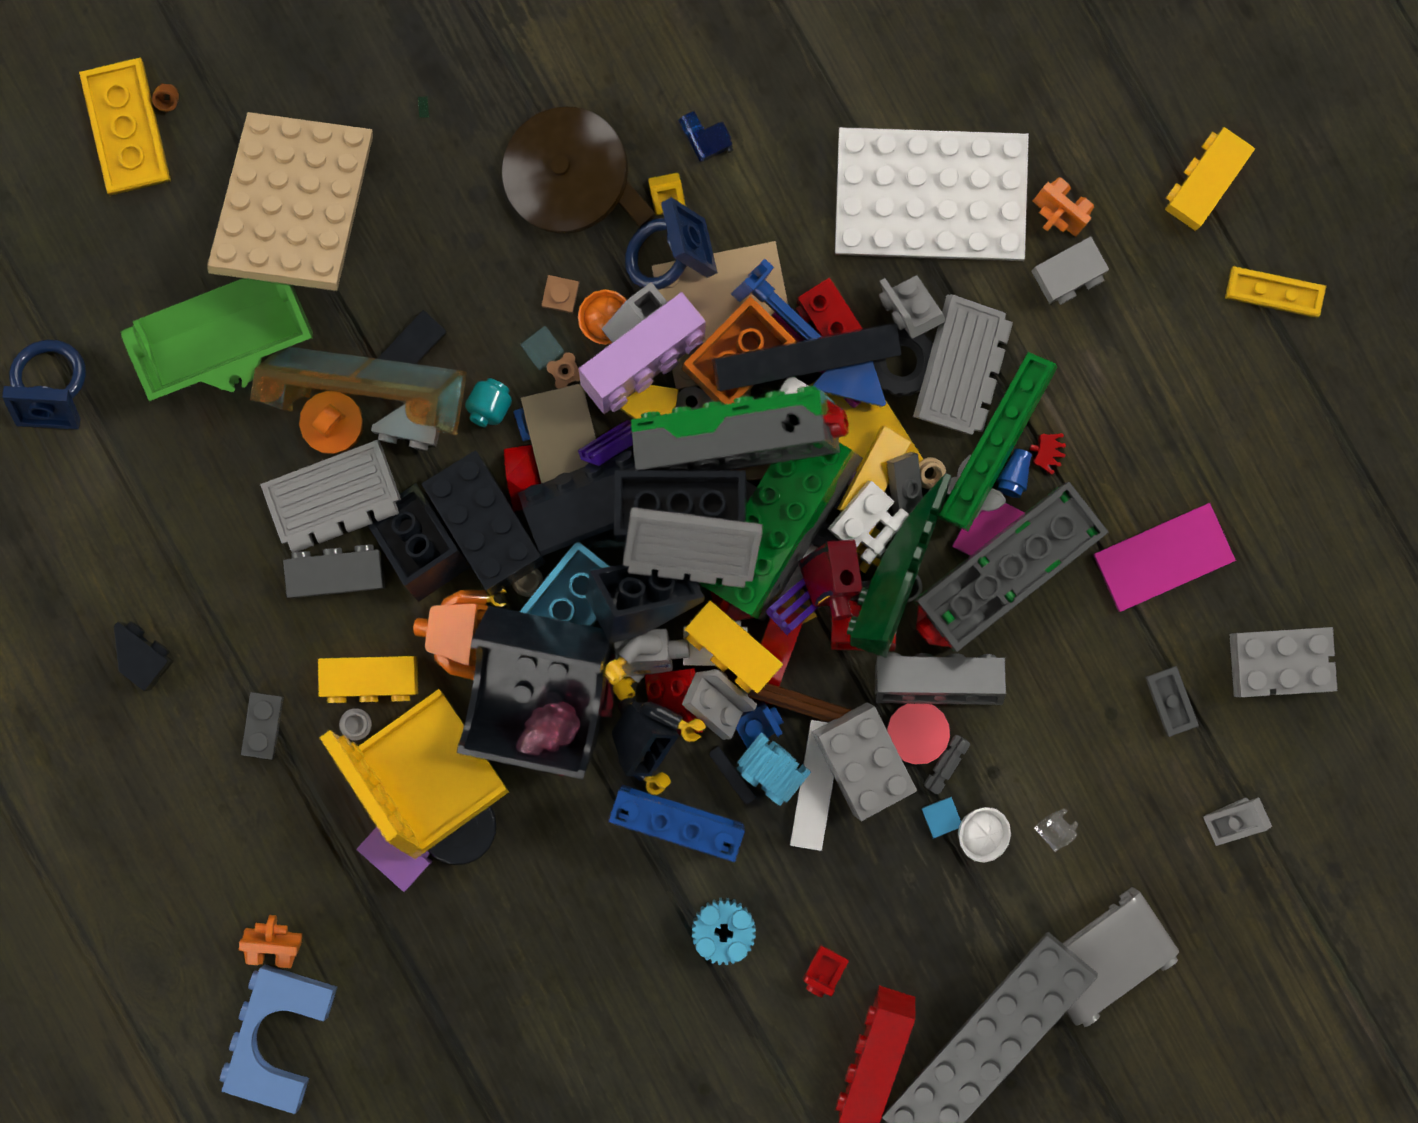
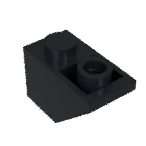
[114,621,174,691]

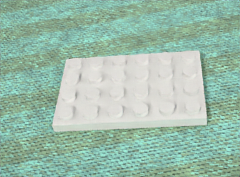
[835,128,1028,261]

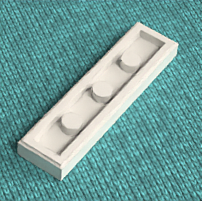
[790,720,834,851]

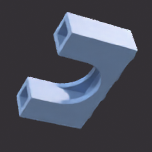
[220,964,337,1114]

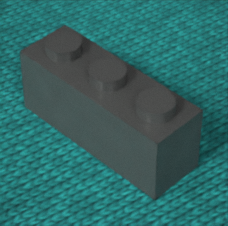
[283,545,386,598]

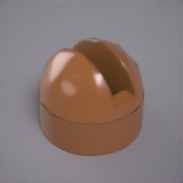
[152,83,179,111]

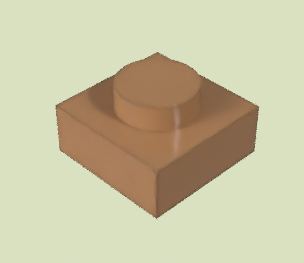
[541,275,580,314]

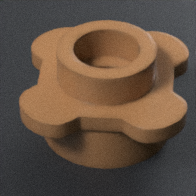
[547,353,580,389]

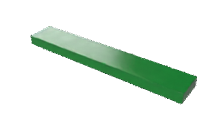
[938,352,1058,532]

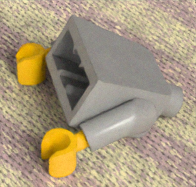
[605,629,690,701]

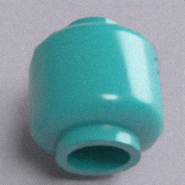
[465,378,512,427]

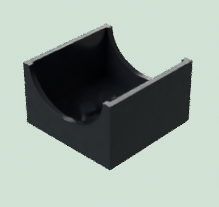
[457,606,613,779]

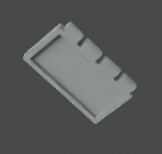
[913,294,1013,435]
[260,440,401,553]
[623,508,762,588]

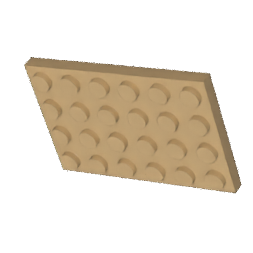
[207,112,373,291]

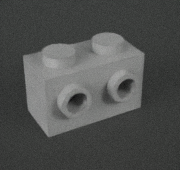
[1032,237,1109,305]

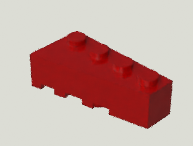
[835,985,915,1123]

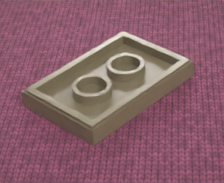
[520,383,596,483]

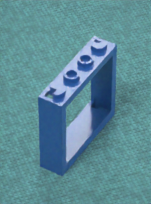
[609,785,745,862]

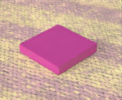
[952,503,1024,556]

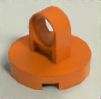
[299,391,363,454]

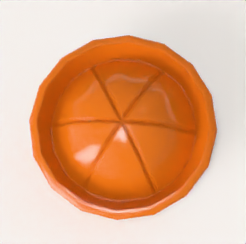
[578,289,626,345]

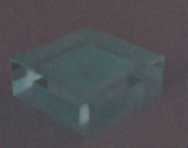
[520,326,565,371]

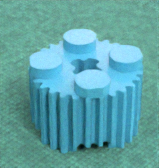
[737,732,811,806]
[692,898,756,965]

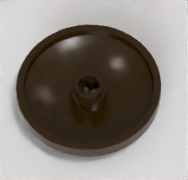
[502,106,628,234]

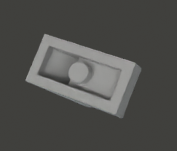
[1203,797,1272,846]

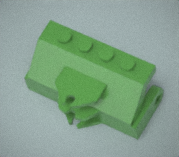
[121,278,313,401]

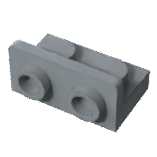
[879,275,946,339]
[682,669,757,740]

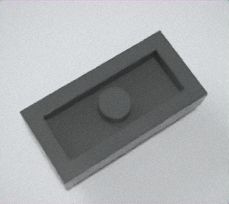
[1145,666,1199,737]
[241,692,284,760]

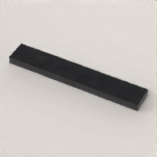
[712,323,901,391]

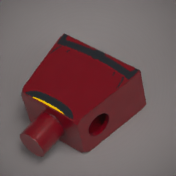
[798,539,862,621]

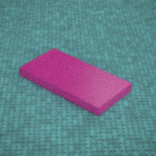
[1093,503,1236,612]

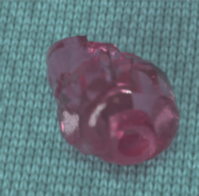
[516,702,580,755]

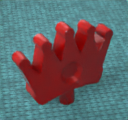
[1029,433,1066,474]

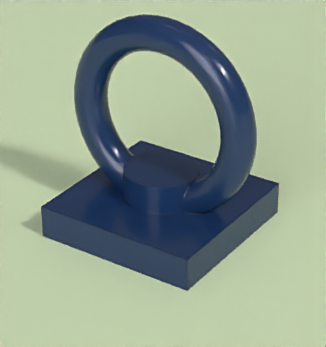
[625,197,718,290]
[2,340,86,430]

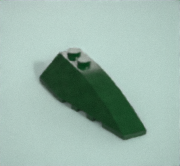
[846,473,951,658]

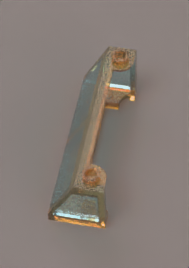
[250,347,467,435]

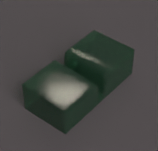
[418,96,429,118]

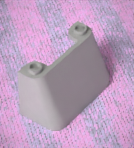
[1062,887,1179,1027]

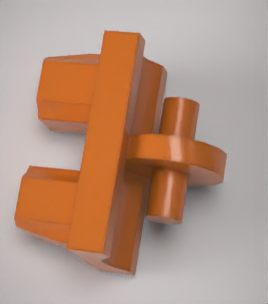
[1033,177,1094,237]
[239,915,302,968]

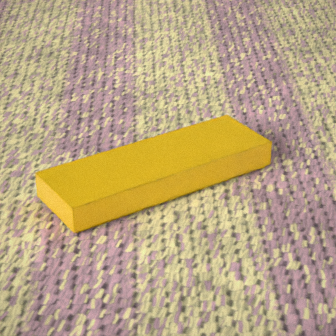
[1225,266,1326,318]
[837,426,911,512]

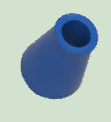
[996,449,1032,498]

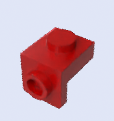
[803,945,849,998]

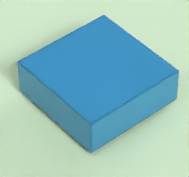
[921,796,961,838]

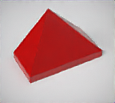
[504,445,541,511]

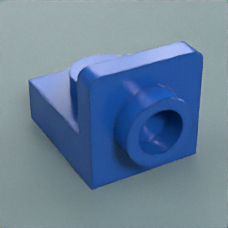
[736,701,784,749]

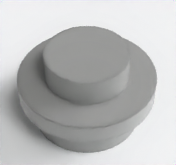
[339,708,372,740]

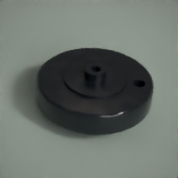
[428,805,497,865]

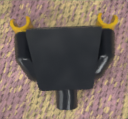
[612,698,706,795]

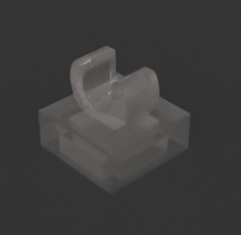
[1034,809,1078,851]

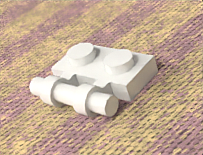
[828,481,909,565]

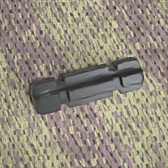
[924,735,970,794]

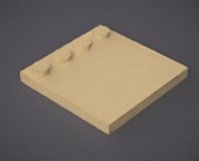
[652,241,788,390]

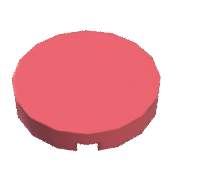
[887,704,950,765]

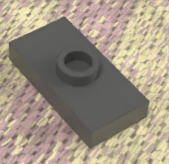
[887,452,923,516]

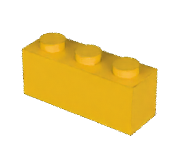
[1165,127,1256,231]
[684,600,783,694]
[318,656,418,703]

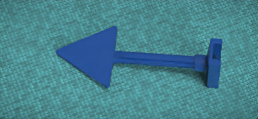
[731,259,886,407]

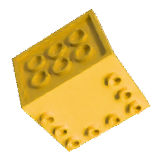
[320,689,509,859]

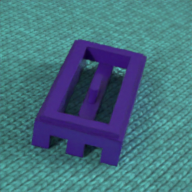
[578,420,633,466]
[765,578,819,635]

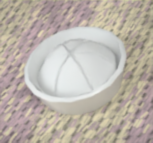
[958,807,1011,863]

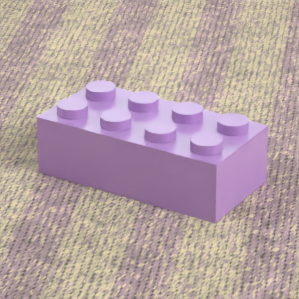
[579,292,706,414]

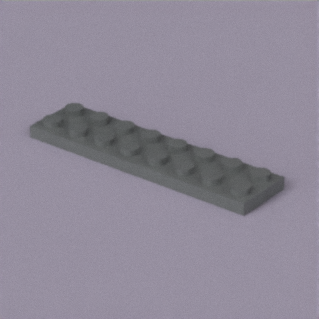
[882,932,1098,1123]

